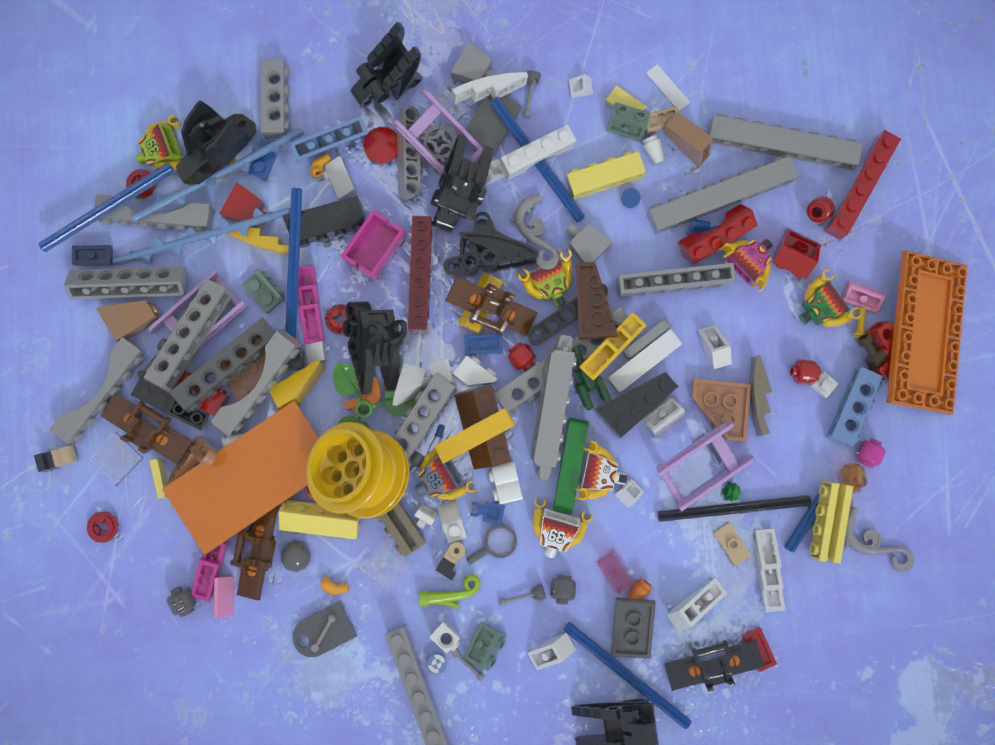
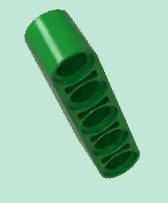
[553,417,589,514]

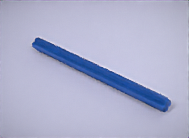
[490,97,585,222]
[38,163,175,252]
[285,188,302,339]
[563,622,692,729]

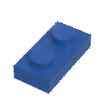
[248,139,278,181]
[464,334,503,355]

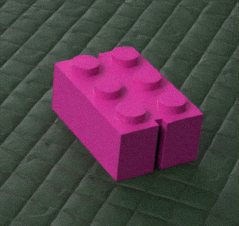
[340,210,407,282]

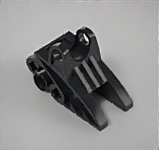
[350,22,423,108]
[431,133,494,233]
[443,212,539,278]
[343,301,407,395]
[571,699,659,745]

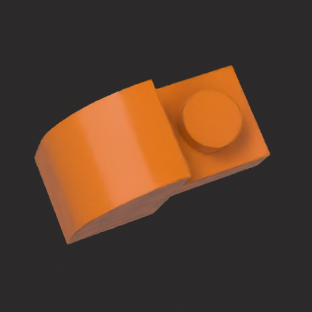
[343,376,382,413]

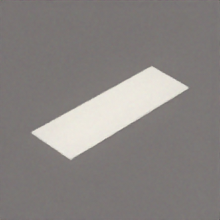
[646,64,690,111]

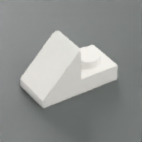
[437,500,467,544]

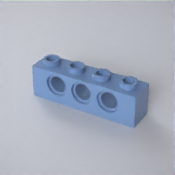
[290,116,368,161]
[826,367,883,447]

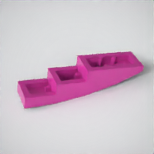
[298,265,324,344]
[191,539,230,602]

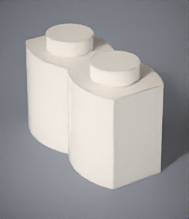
[488,461,523,504]

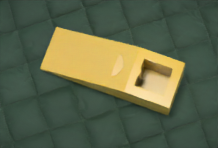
[268,360,325,410]

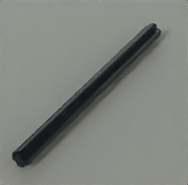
[657,495,811,522]

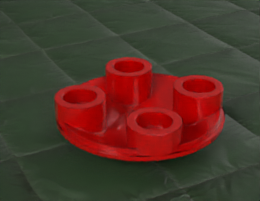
[363,127,398,165]

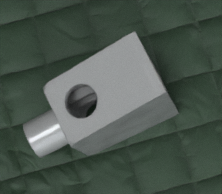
[451,42,498,84]
[566,223,613,263]

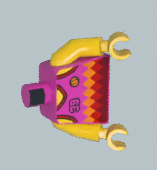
[719,239,773,292]

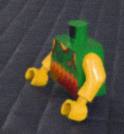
[799,268,863,327]

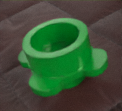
[723,482,741,502]

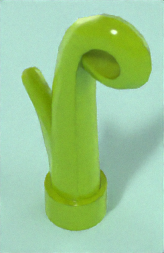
[419,574,481,609]

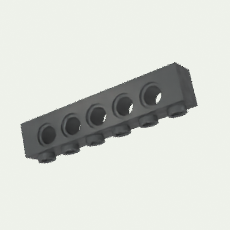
[169,317,275,413]

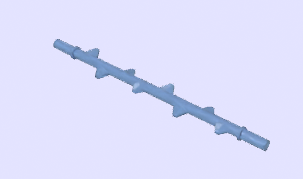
[131,128,304,222]
[112,207,290,265]

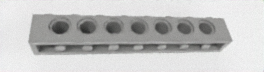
[494,307,628,414]

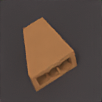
[664,112,713,168]
[96,300,160,342]

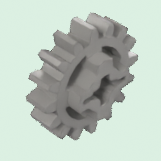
[419,122,457,164]

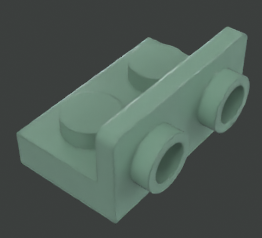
[606,102,650,141]
[242,268,285,314]
[463,622,507,670]

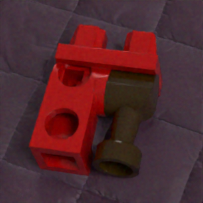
[856,321,894,380]

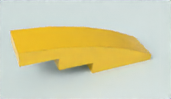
[226,228,300,257]
[580,312,647,381]
[434,408,515,464]

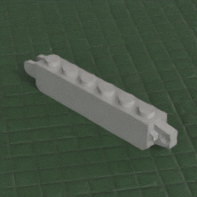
[530,334,577,481]

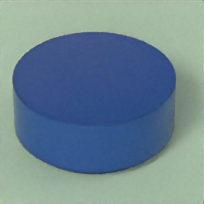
[621,188,641,208]

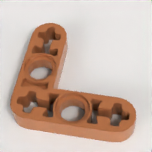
[168,436,217,484]

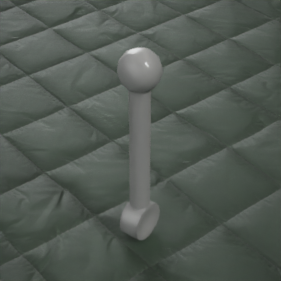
[311,614,336,652]
[452,649,484,681]

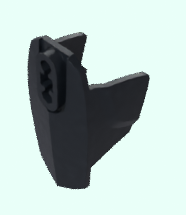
[176,100,257,185]

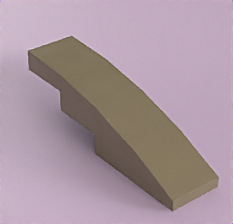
[749,355,772,436]

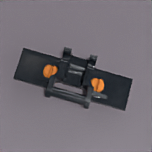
[664,639,764,692]

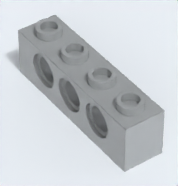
[261,59,290,139]

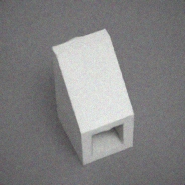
[453,356,497,387]

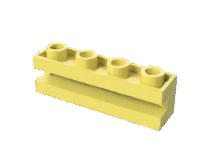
[566,151,646,200]
[809,480,853,564]
[279,500,360,539]

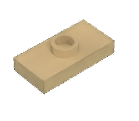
[645,106,679,135]
[713,522,752,566]

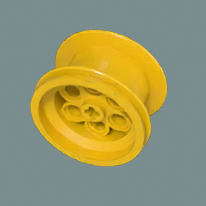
[306,422,409,518]

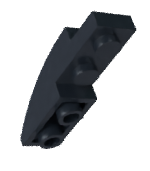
[131,378,210,431]

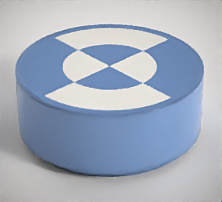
[427,653,447,674]

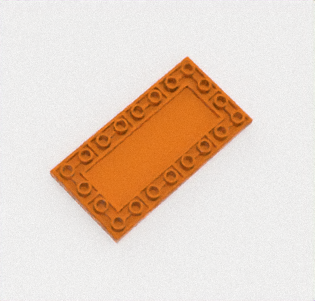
[886,250,968,415]
[162,401,319,555]

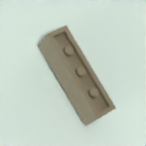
[376,501,426,557]

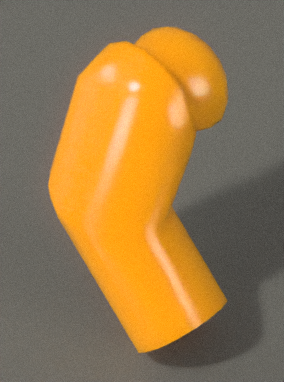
[310,153,332,178]
[320,576,349,595]

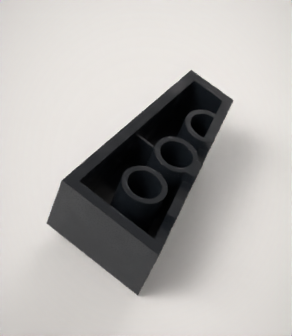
[593,372,679,439]

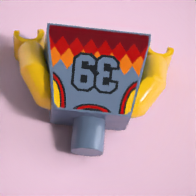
[415,439,477,500]

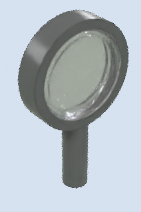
[466,524,517,565]

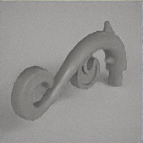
[510,194,559,270]
[845,506,914,572]

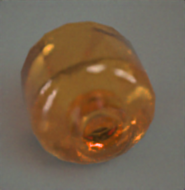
[839,463,868,493]

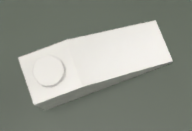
[667,577,727,631]

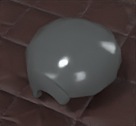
[281,540,311,572]

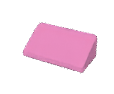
[842,280,886,313]
[214,576,234,618]

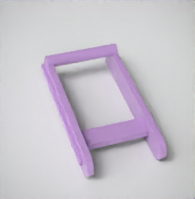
[392,88,483,174]
[148,270,247,350]
[656,420,755,512]

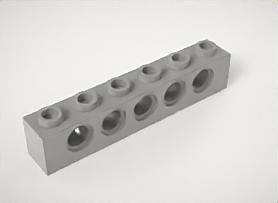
[616,263,736,298]
[64,266,189,300]
[143,279,232,392]
[394,373,457,462]

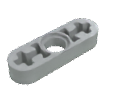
[623,318,672,359]

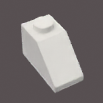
[698,324,732,369]
[393,364,428,406]
[527,633,576,670]

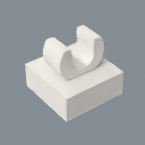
[810,371,839,398]
[415,503,439,529]

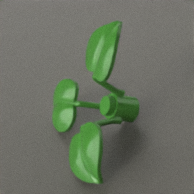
[333,363,417,428]

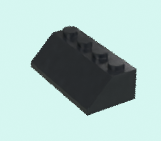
[283,195,366,248]

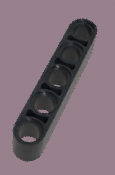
[528,283,608,345]

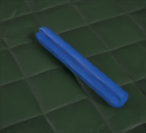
[784,492,820,553]

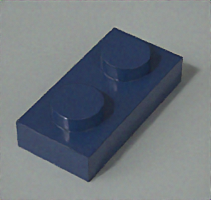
[72,245,113,266]

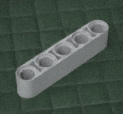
[397,105,420,200]

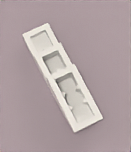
[451,72,528,104]
[608,329,683,393]
[754,529,786,612]

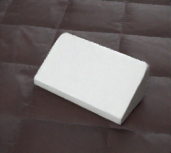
[325,156,356,200]
[642,396,685,437]

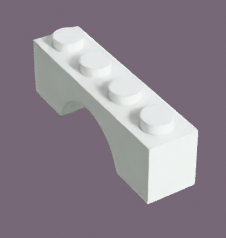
[499,125,576,180]

